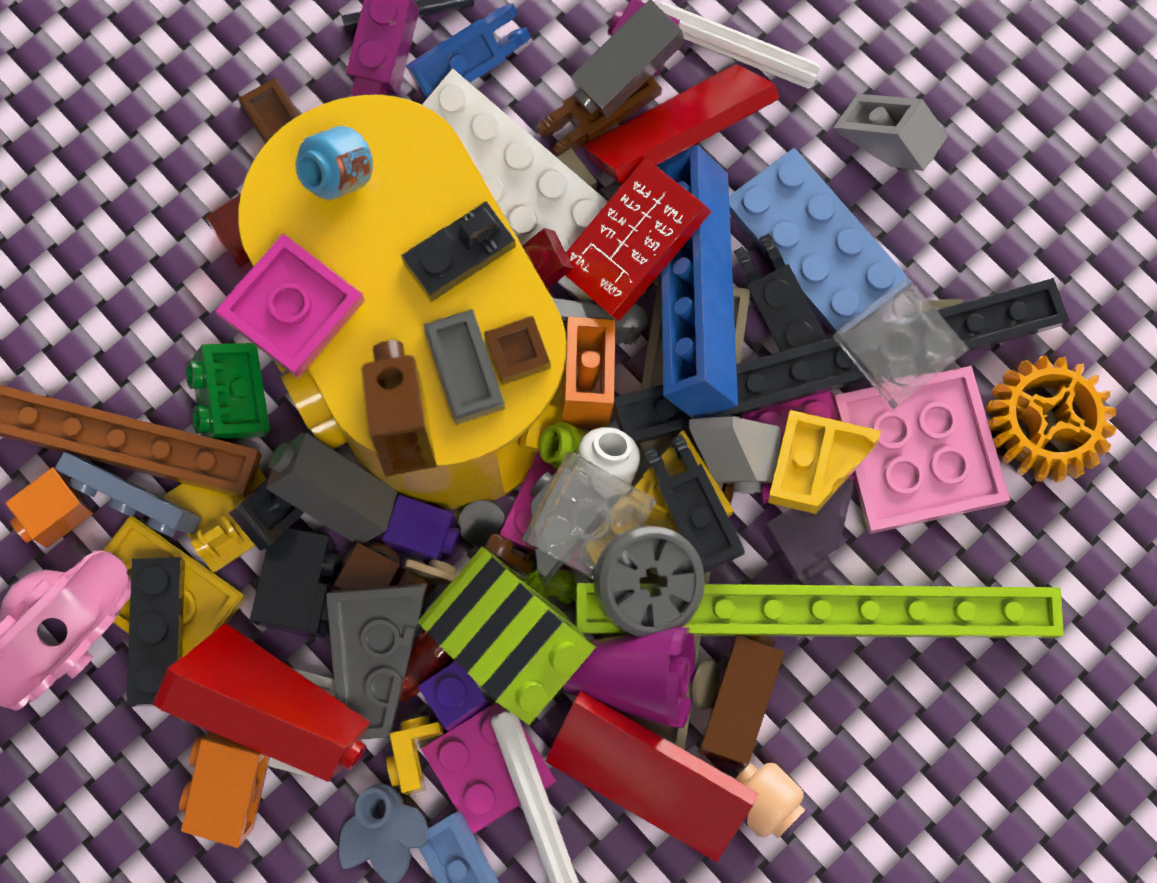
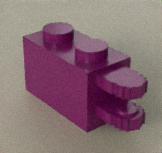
[346,0,420,96]

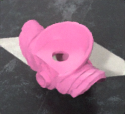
[0,550,131,711]

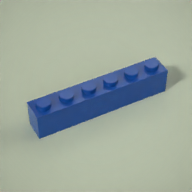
[659,145,738,419]

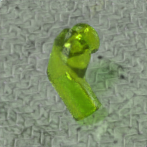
[525,569,577,604]

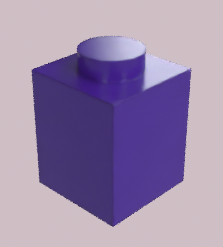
[382,495,461,562]
[418,661,491,731]

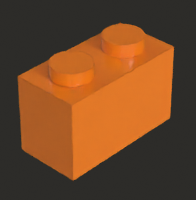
[560,316,615,429]
[179,731,270,848]

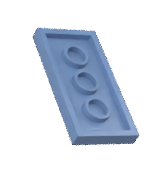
[729,148,912,337]

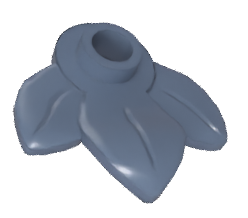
[339,784,428,883]

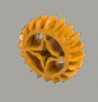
[986,355,1117,483]

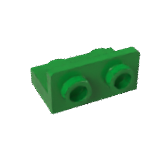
[186,343,270,440]

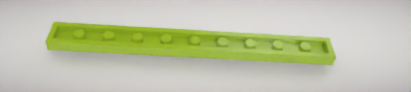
[575,583,1064,638]

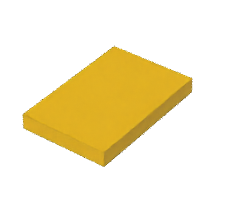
[103,516,247,657]

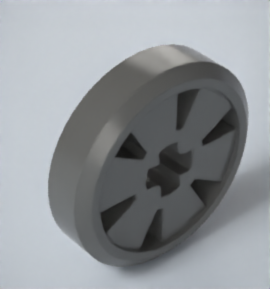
[593,526,705,637]

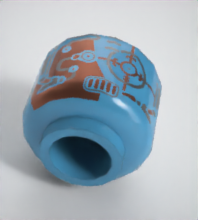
[296,126,373,200]

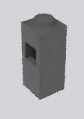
[570,0,685,120]
[265,433,398,544]

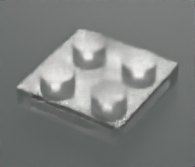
[833,277,969,410]
[522,452,657,580]

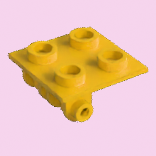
[163,444,266,573]

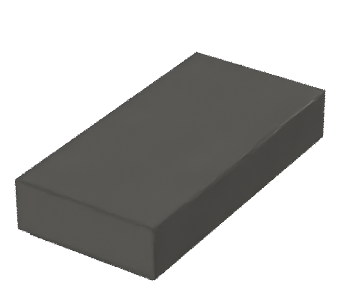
[423,309,505,425]

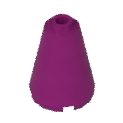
[563,627,695,728]

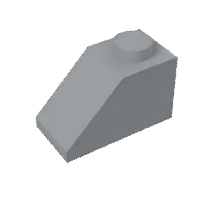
[833,94,948,171]
[689,417,781,494]

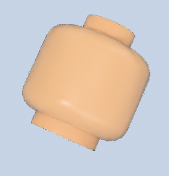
[735,763,805,839]

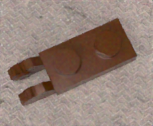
[536,76,662,157]

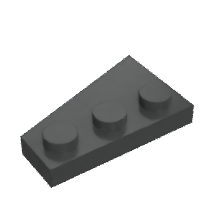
[326,583,428,739]

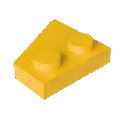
[768,410,881,514]

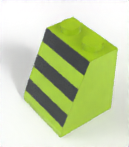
[418,546,596,725]

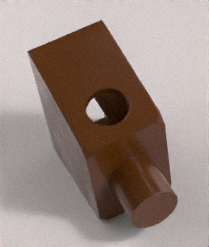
[361,340,437,477]

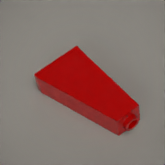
[153,623,371,782]

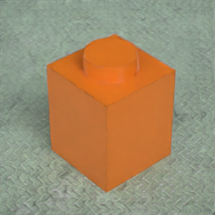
[5,467,94,548]

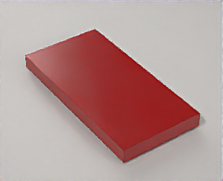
[582,64,780,184]
[545,691,759,862]

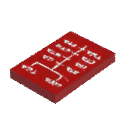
[565,158,712,322]

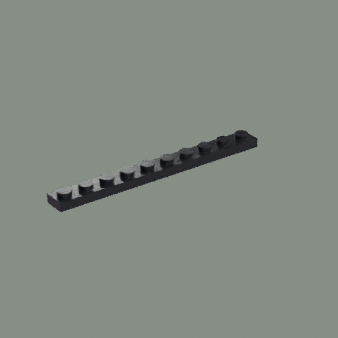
[613,278,1070,444]

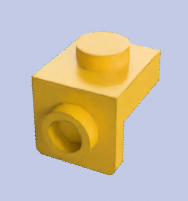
[386,716,444,795]

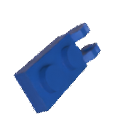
[406,3,531,100]

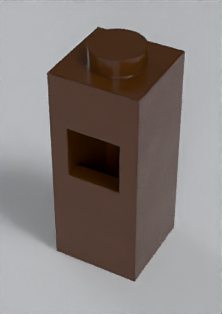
[698,635,785,768]

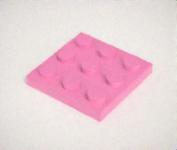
[834,366,1010,534]

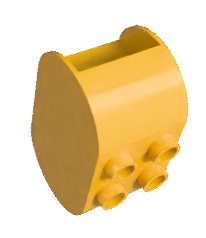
[239,95,566,509]

